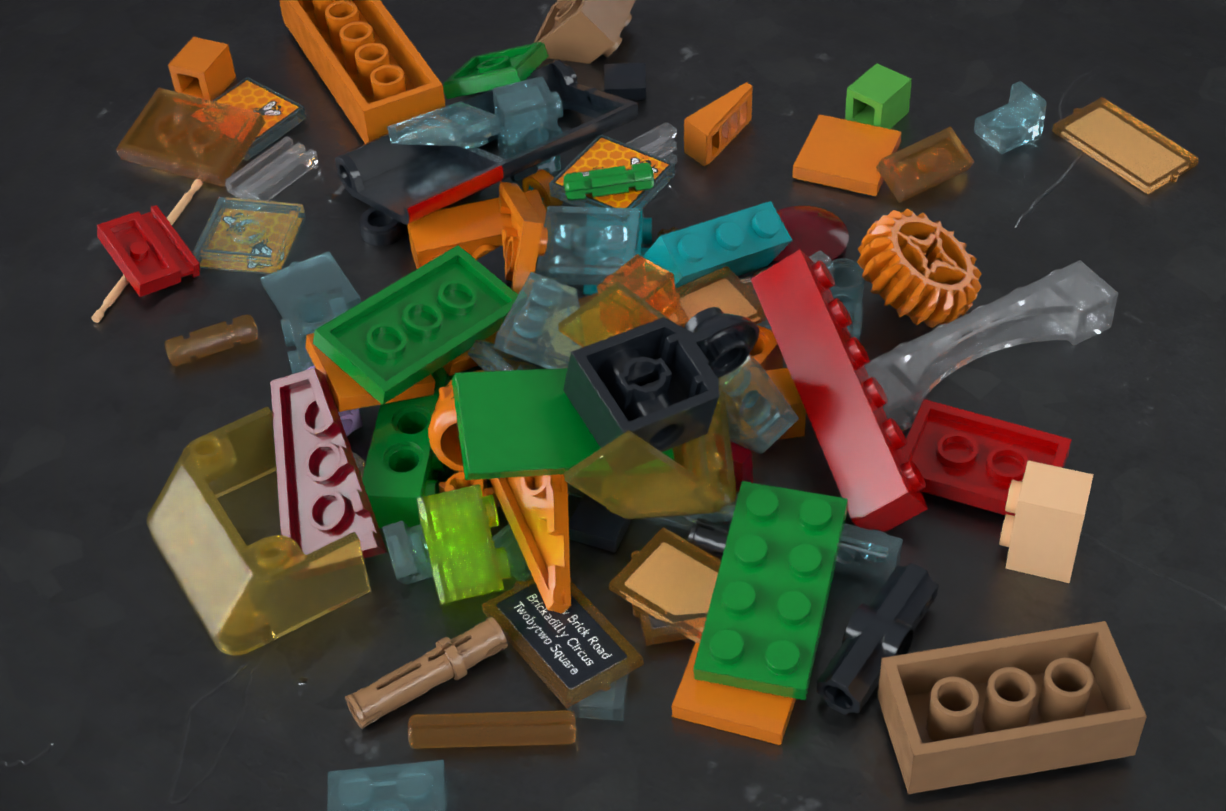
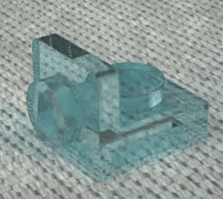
[974,81,1047,154]
[382,520,455,585]

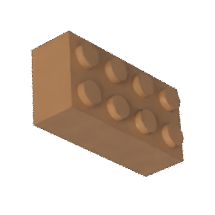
[878,621,1147,794]

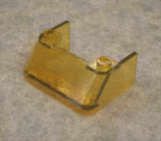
[558,281,737,519]
[147,406,371,655]

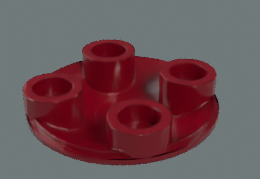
[773,205,849,265]

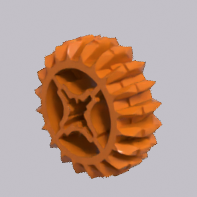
[857,209,982,328]

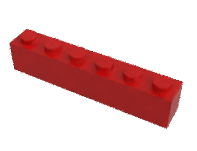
[751,249,928,538]

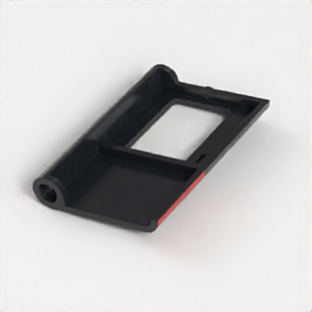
[335,60,639,224]

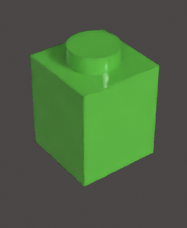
[845,63,912,129]

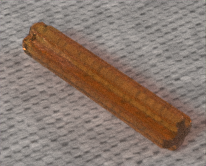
[408,710,576,748]

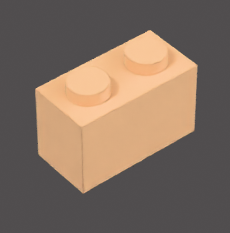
[999,460,1094,583]

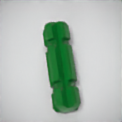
[563,162,654,201]

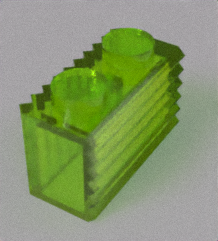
[416,484,511,606]

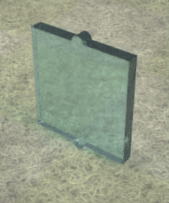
[260,251,361,332]

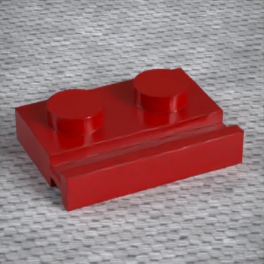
[97,205,200,297]

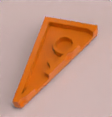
[499,181,548,313]
[489,474,571,614]

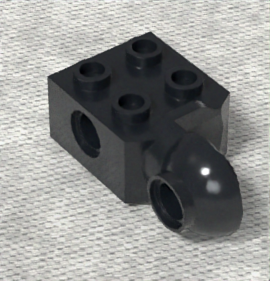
[563,307,759,471]

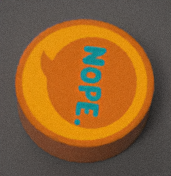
[522,169,563,215]

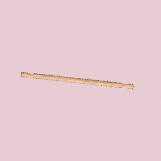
[91,179,203,323]

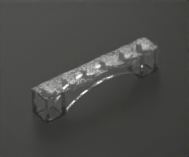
[864,260,1118,431]

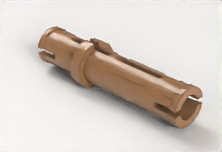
[345,617,508,729]

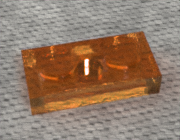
[876,127,975,203]

